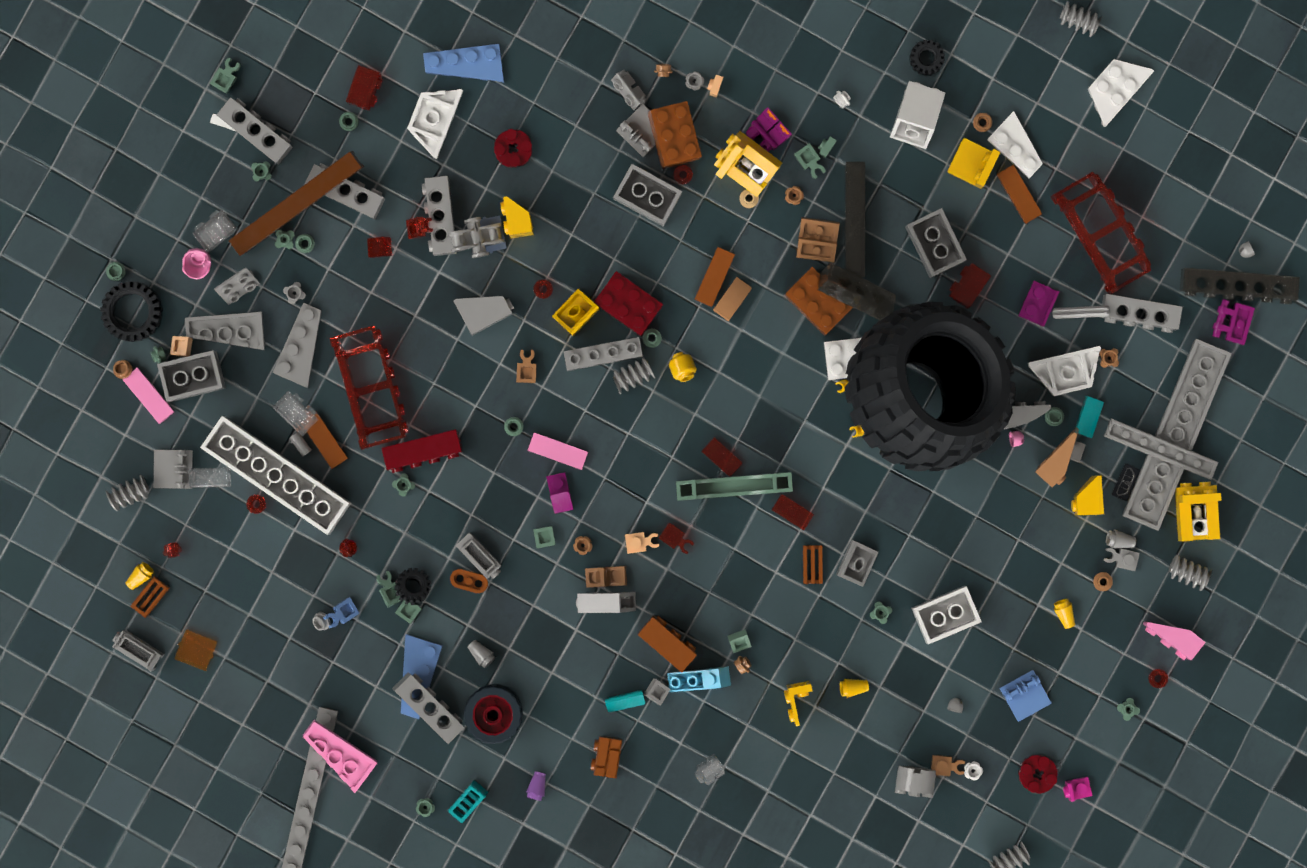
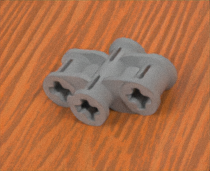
[448,217,505,258]

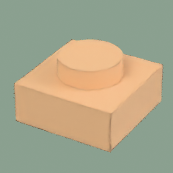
[707,75,723,98]
[170,336,193,357]

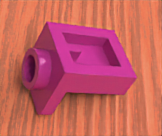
[1063,776,1092,802]

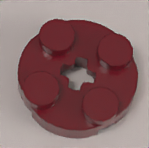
[494,129,532,168]
[1018,754,1058,794]

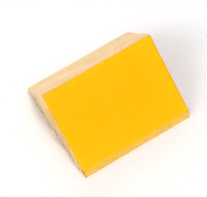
[552,289,599,337]

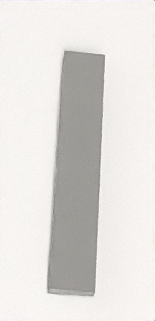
[1104,418,1219,480]

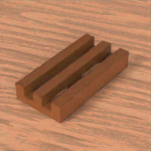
[803,545,823,584]
[130,576,170,618]

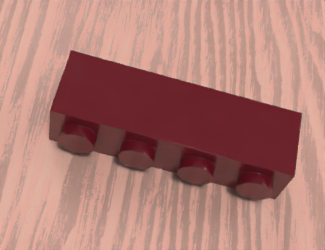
[381,429,463,473]

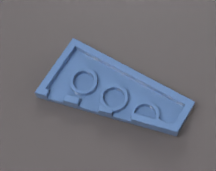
[423,44,504,83]

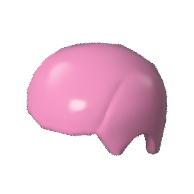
[182,248,211,279]

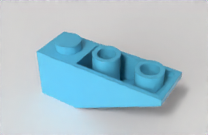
[667,666,731,692]

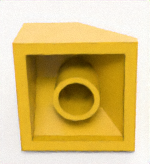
[1071,476,1104,516]

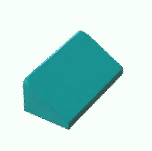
[1075,396,1104,438]
[605,690,645,712]

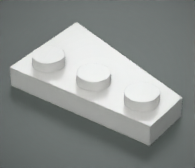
[987,111,1043,178]

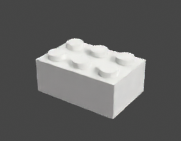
[911,586,981,644]

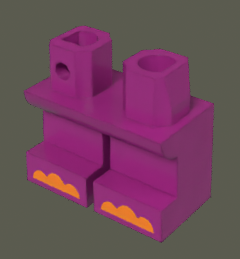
[745,107,792,152]

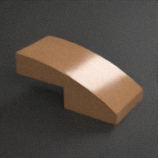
[713,277,752,321]
[585,566,627,588]

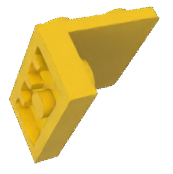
[947,138,1000,189]
[784,681,812,726]

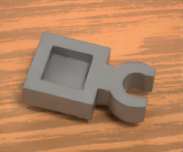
[1103,548,1140,571]

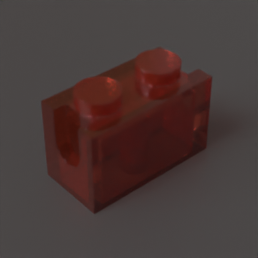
[346,65,383,111]
[949,263,991,309]

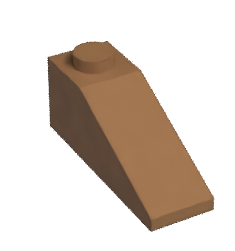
[1035,427,1079,488]

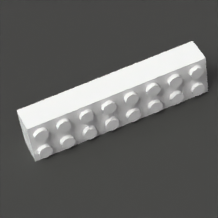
[200,416,351,535]

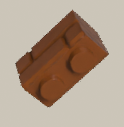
[590,736,622,778]

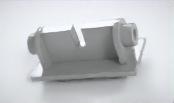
[611,70,647,110]

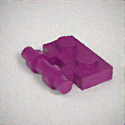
[1212,299,1255,345]

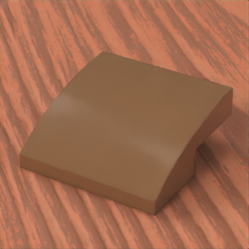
[796,217,840,262]

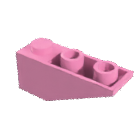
[1143,621,1206,660]

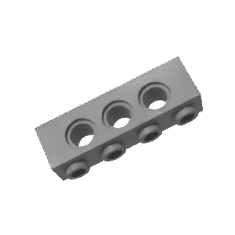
[217,97,293,165]
[304,163,385,219]
[422,176,457,256]
[1100,294,1182,333]
[563,337,643,371]
[392,672,464,744]

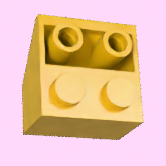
[500,196,534,239]

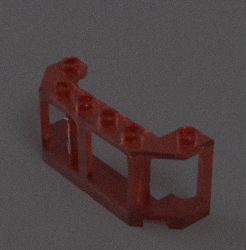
[1051,172,1151,295]
[329,325,409,450]

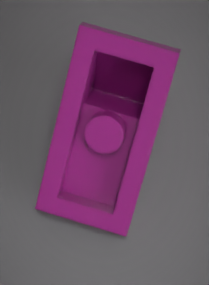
[546,472,573,514]

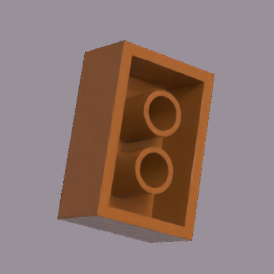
[647,101,702,169]
[784,267,853,336]
[638,615,697,673]

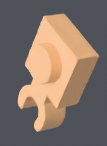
[625,532,659,554]

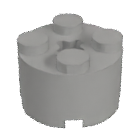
[895,766,936,798]

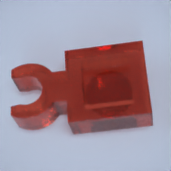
[406,217,433,239]
[659,523,694,554]

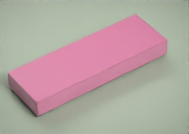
[123,368,175,424]
[528,433,588,470]

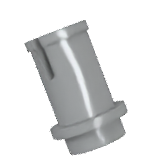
[289,432,312,457]

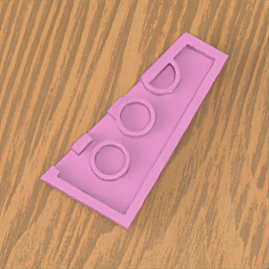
[303,720,377,793]

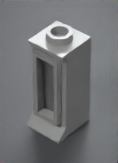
[456,532,502,579]
[112,630,165,672]

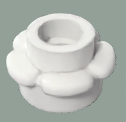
[833,91,851,108]
[964,761,983,780]

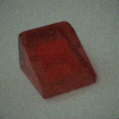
[367,237,392,258]

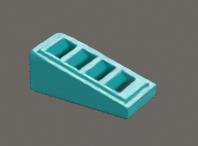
[448,780,488,823]

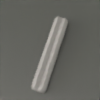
[1053,305,1110,319]

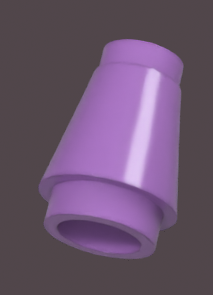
[526,771,546,801]

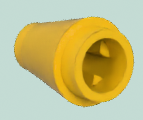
[125,562,154,590]
[1054,599,1076,629]
[839,679,869,698]

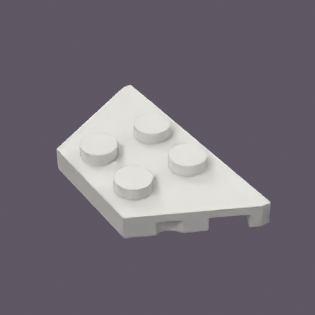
[1088,59,1154,127]
[407,89,463,159]
[1027,346,1101,396]

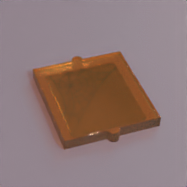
[174,629,217,671]

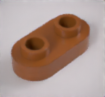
[450,569,488,593]

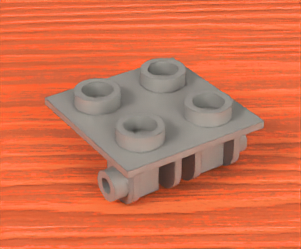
[616,104,656,157]
[214,267,260,305]
[153,450,193,489]

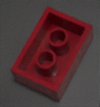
[594,271,663,337]

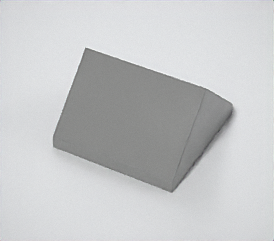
[836,540,879,587]

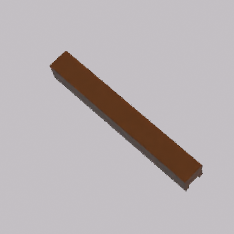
[229,151,364,256]

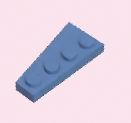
[401,634,443,719]

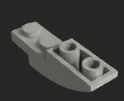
[1004,401,1051,429]

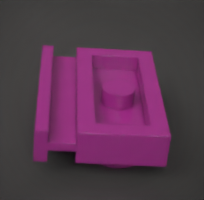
[1018,281,1059,327]

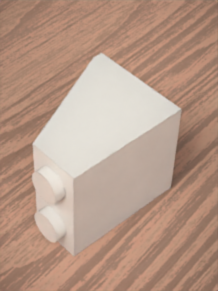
[890,81,945,149]

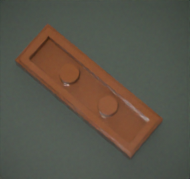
[996,165,1042,224]
[694,247,735,307]
[300,411,348,469]

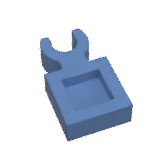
[323,597,360,628]

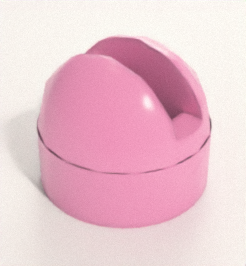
[1009,431,1024,447]

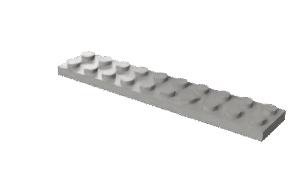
[1122,339,1232,531]

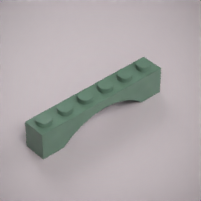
[676,472,793,501]

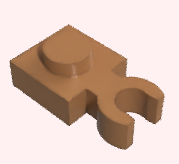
[516,350,537,383]
[931,755,965,776]

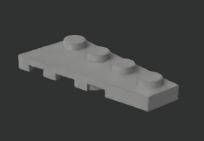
[273,303,322,388]
[185,312,265,350]

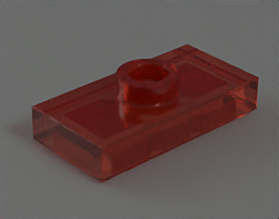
[701,437,742,477]
[771,494,814,531]

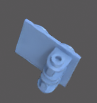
[999,670,1052,722]

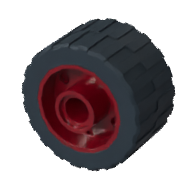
[464,684,523,744]

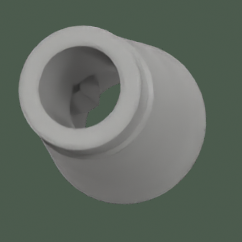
[1106,529,1136,548]
[467,640,496,668]

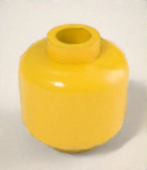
[669,352,697,382]

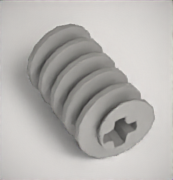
[1059,1,1102,37]
[613,358,655,394]
[106,475,149,511]
[1168,555,1212,591]
[987,841,1030,868]

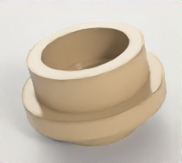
[740,189,759,208]

